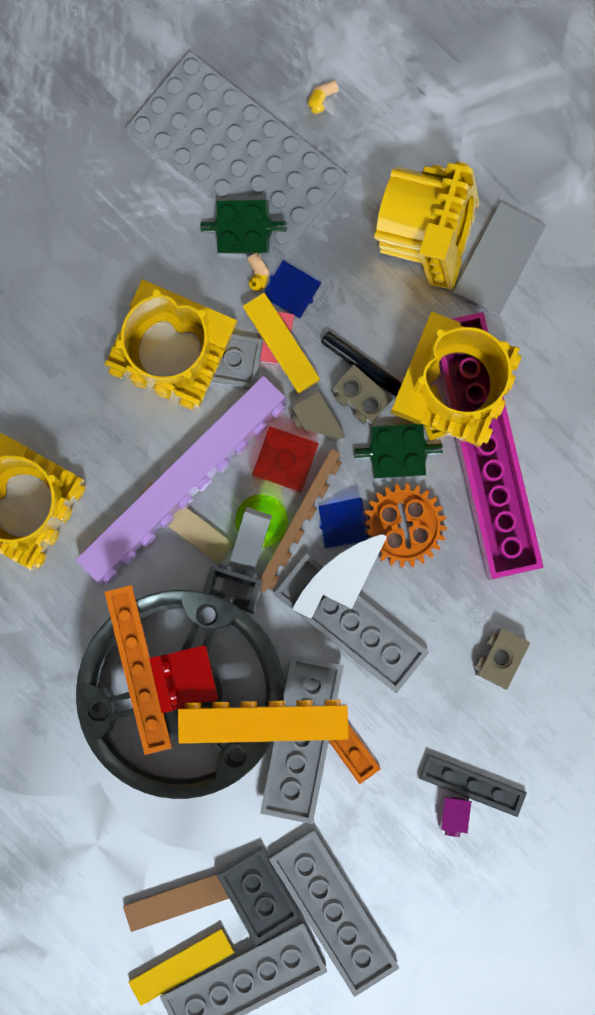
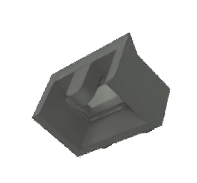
[203,563,263,615]

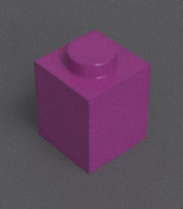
[439,796,472,837]

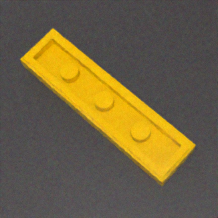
[242,293,320,394]
[128,928,235,1006]

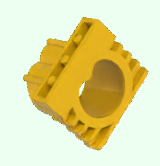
[374,162,479,291]
[104,279,238,410]
[390,311,522,448]
[0,433,86,571]

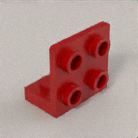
[149,646,218,713]

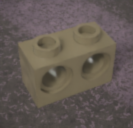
[332,365,393,425]

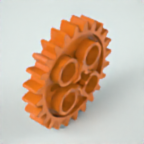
[362,483,447,568]

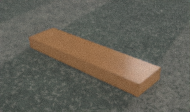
[123,874,229,932]

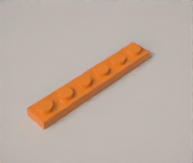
[104,585,172,755]

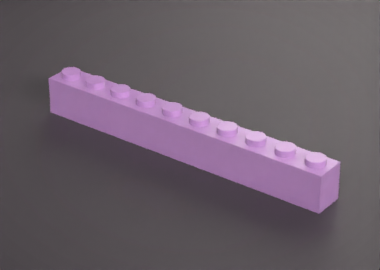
[76,376,287,586]

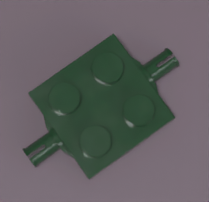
[200,200,287,253]
[354,424,443,478]

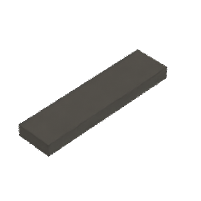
[418,753,527,817]

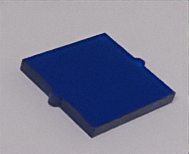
[263,260,322,319]
[318,497,368,548]

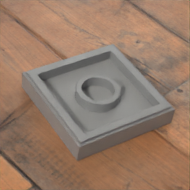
[211,334,263,389]

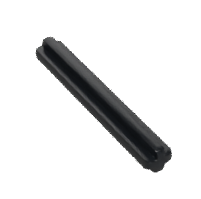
[321,331,402,397]

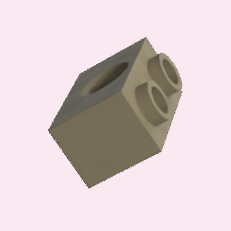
[475,628,530,690]

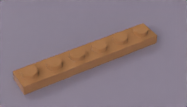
[260,449,342,593]

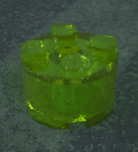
[235,494,288,549]

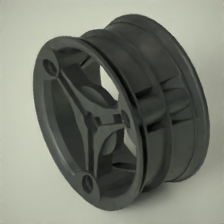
[76,590,284,799]

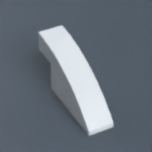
[292,534,387,618]

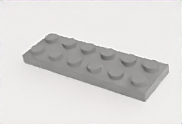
[274,553,429,694]
[260,655,344,824]
[269,830,400,998]
[160,922,328,1015]

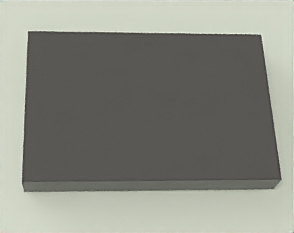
[215,847,301,945]

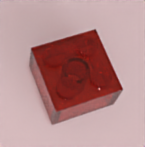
[252,426,319,495]

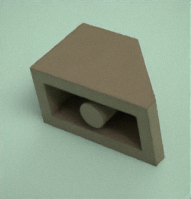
[290,392,346,442]

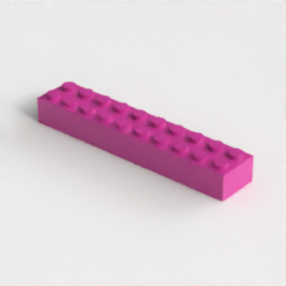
[439,312,544,580]

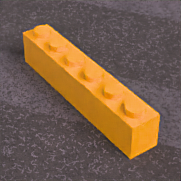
[178,699,348,744]

